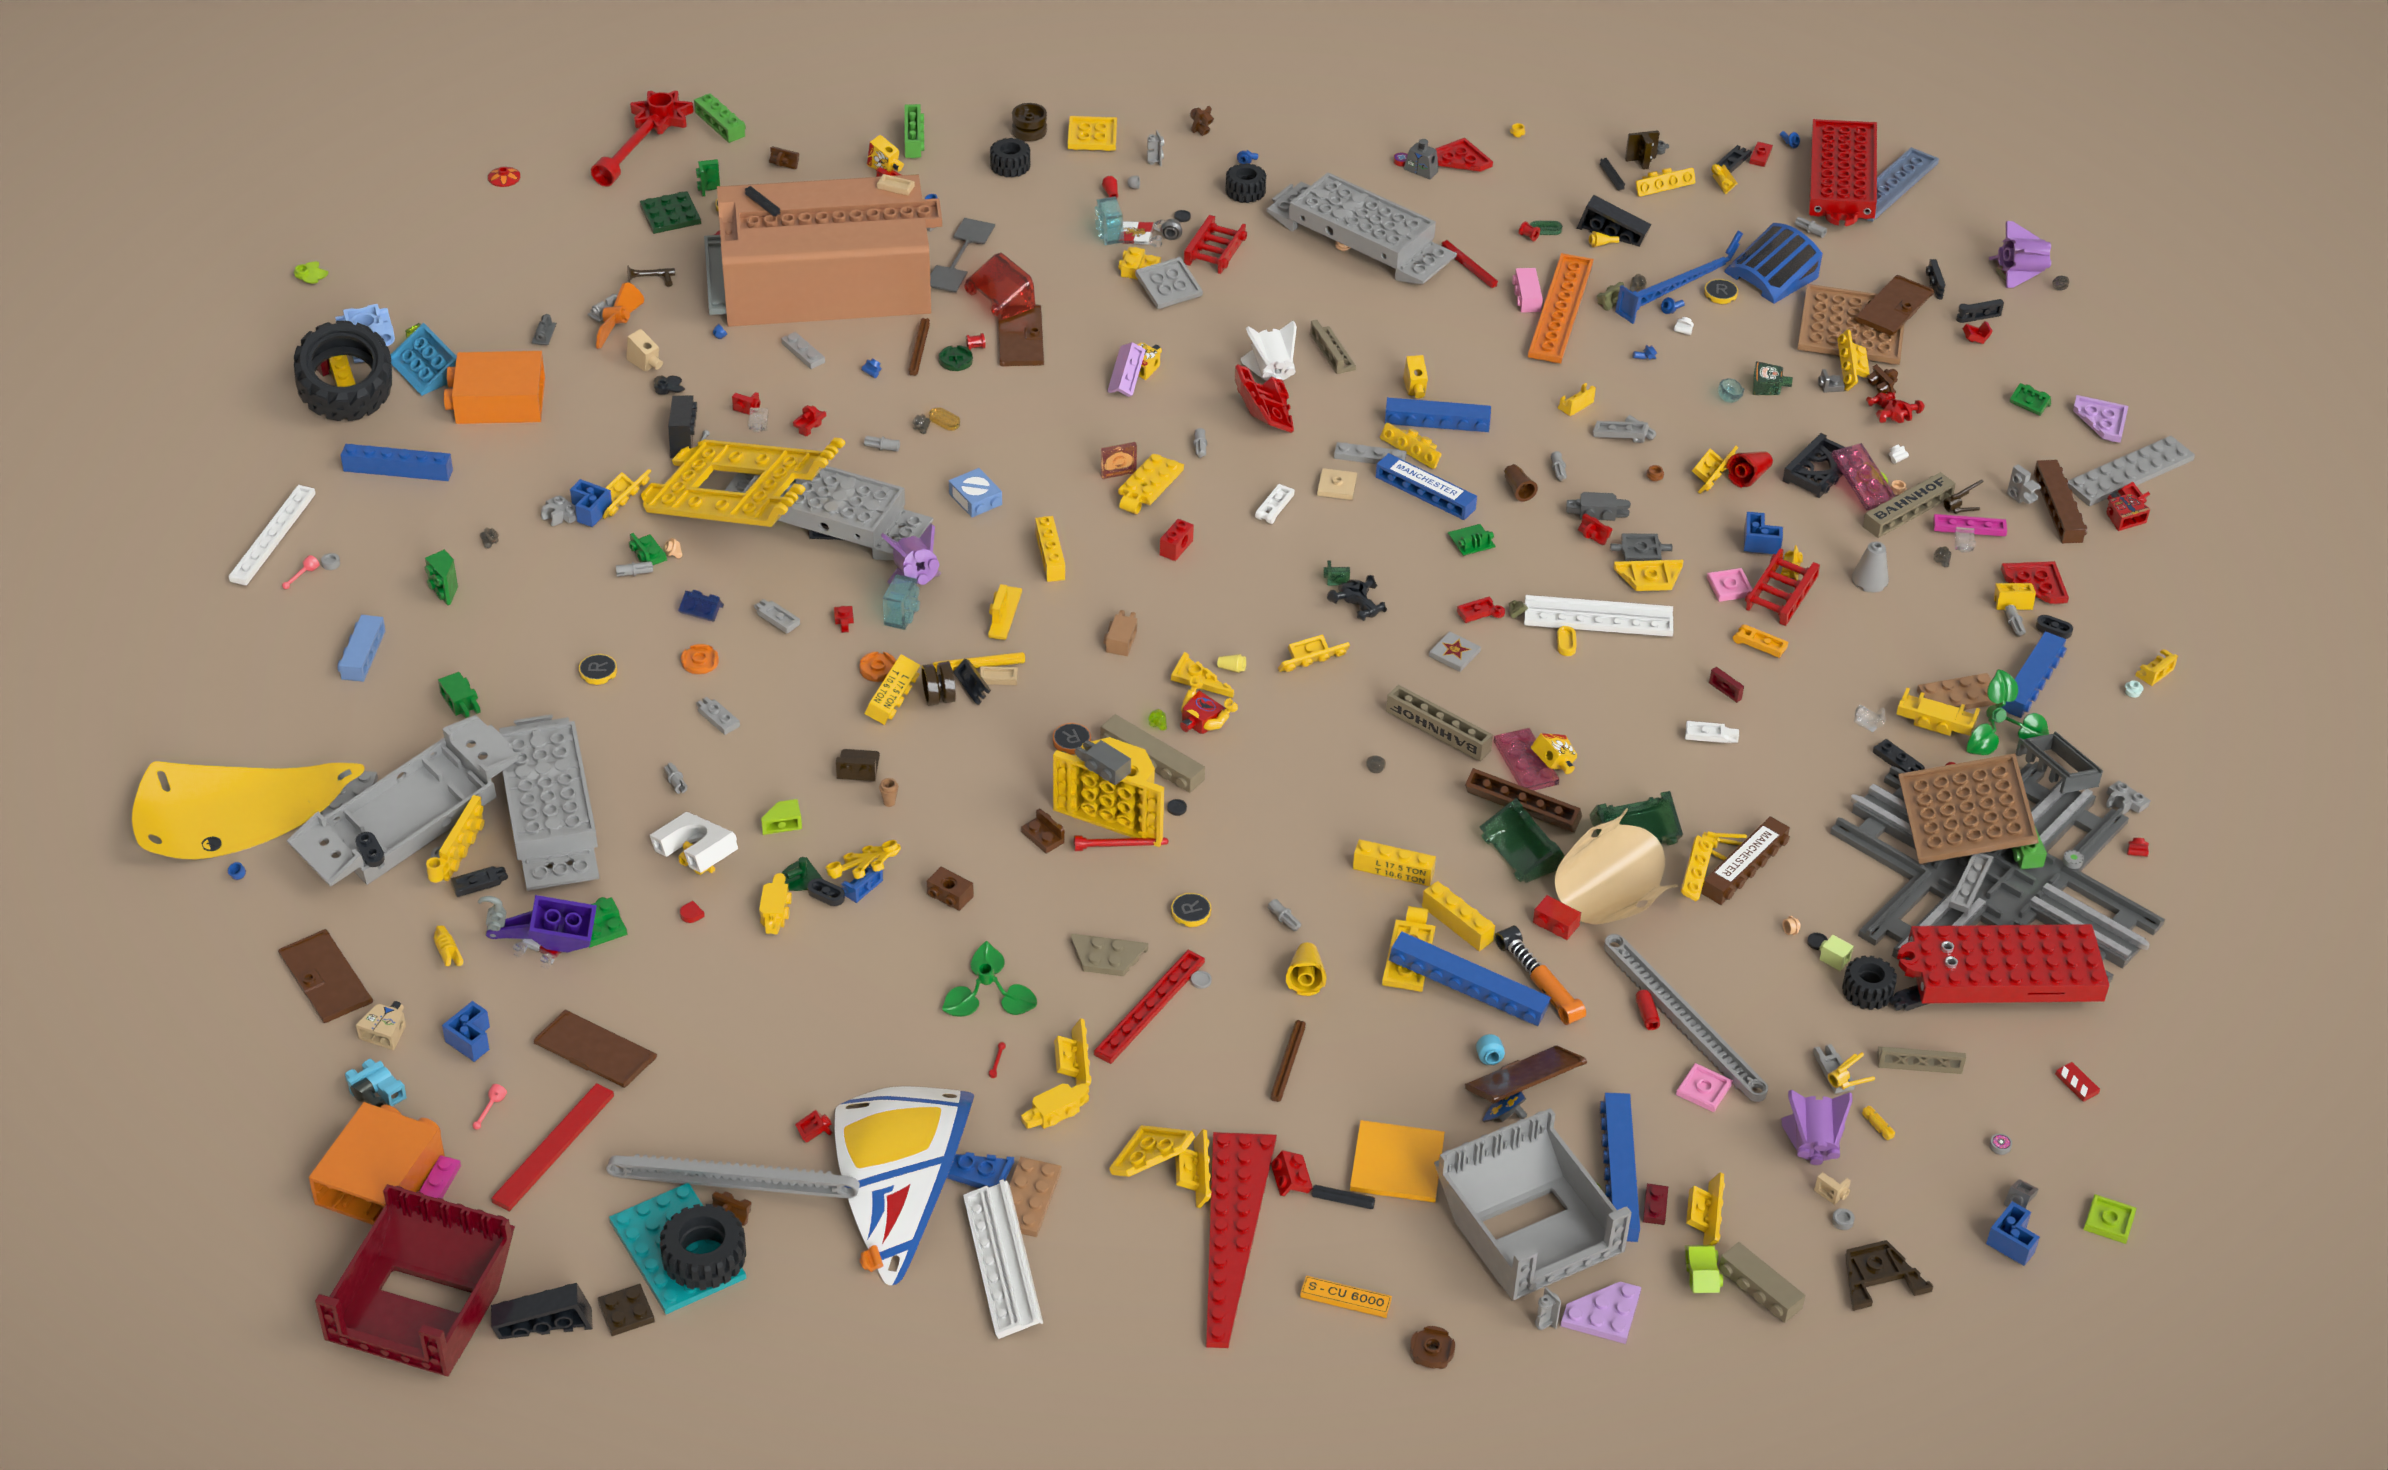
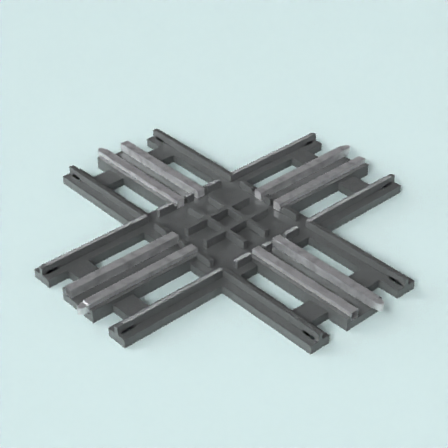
[1830,761,2165,983]

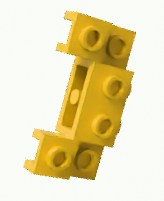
[1896,687,1980,736]

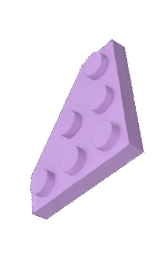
[2073,395,2128,443]
[1561,1282,1641,1344]

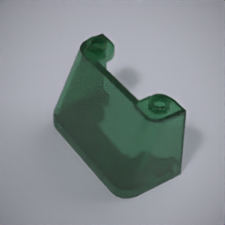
[1589,791,1683,845]
[1480,798,1565,883]

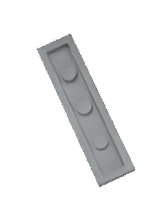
[1334,442,1407,464]
[1948,853,1994,914]

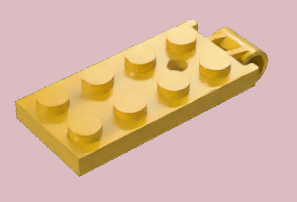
[1118,454,1184,514]
[426,795,485,883]
[1382,906,1436,992]

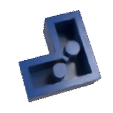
[570,479,612,527]
[1744,512,1783,554]
[442,1001,490,1062]
[1986,1201,2040,1266]

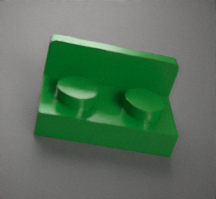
[696,159,720,197]
[2010,383,2051,416]
[629,533,667,566]

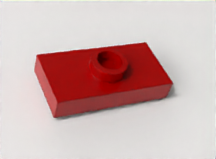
[1749,142,1773,167]

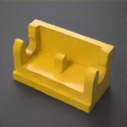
[1558,383,1596,417]
[1994,583,2036,610]
[2135,649,2178,686]

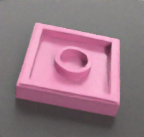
[1707,568,1753,602]
[1676,1063,1733,1112]

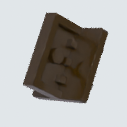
[1625,130,1660,170]

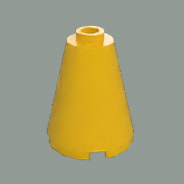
[1286,942,1327,996]

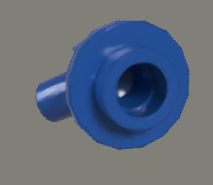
[1780,131,1800,148]
[1237,150,1258,164]
[1661,297,1685,314]
[1632,345,1657,360]

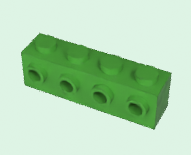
[694,93,746,143]
[905,104,924,158]
[2012,827,2047,869]

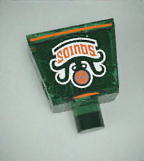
[1752,361,1793,395]

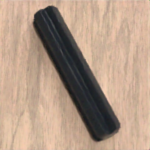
[1600,158,1625,191]
[745,186,781,217]
[1312,1185,1376,1209]

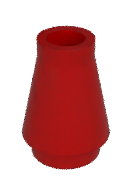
[1102,176,1119,200]

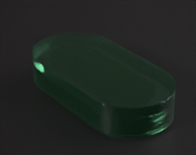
[1530,221,1563,235]

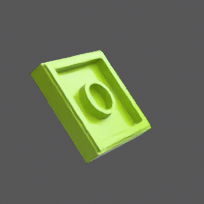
[2083,1194,2137,1244]

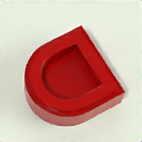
[680,901,705,923]

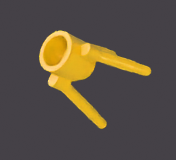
[1702,831,1747,860]
[1828,1052,1875,1090]

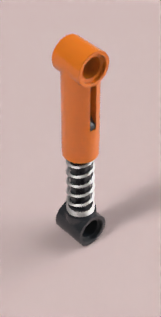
[1495,925,1586,1025]

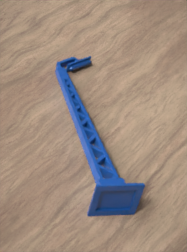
[1615,230,1743,324]

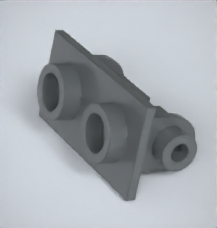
[532,314,557,345]

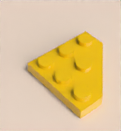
[1109,1125,1195,1177]

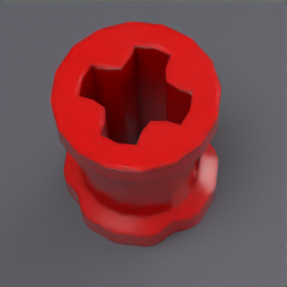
[1518,221,1540,241]
[966,333,986,350]

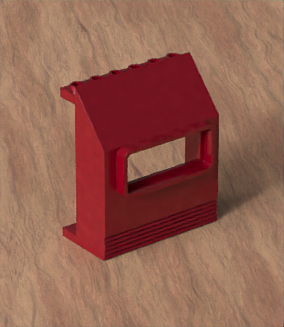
[315,1184,515,1377]

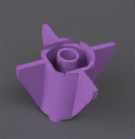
[1989,221,2051,288]
[881,523,941,586]
[1781,1090,1852,1165]

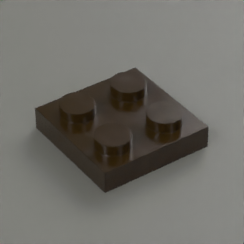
[598,1284,655,1336]

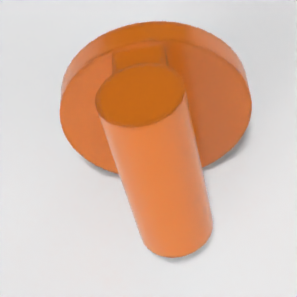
[860,1245,883,1272]

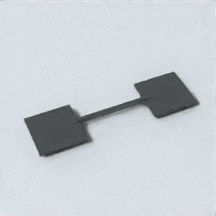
[930,218,996,292]

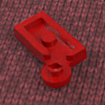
[1457,596,1505,623]

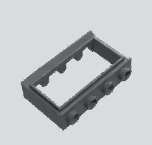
[2015,731,2103,794]

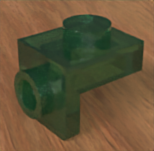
[1323,560,1350,585]

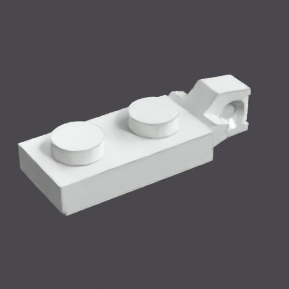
[1685,721,1739,743]

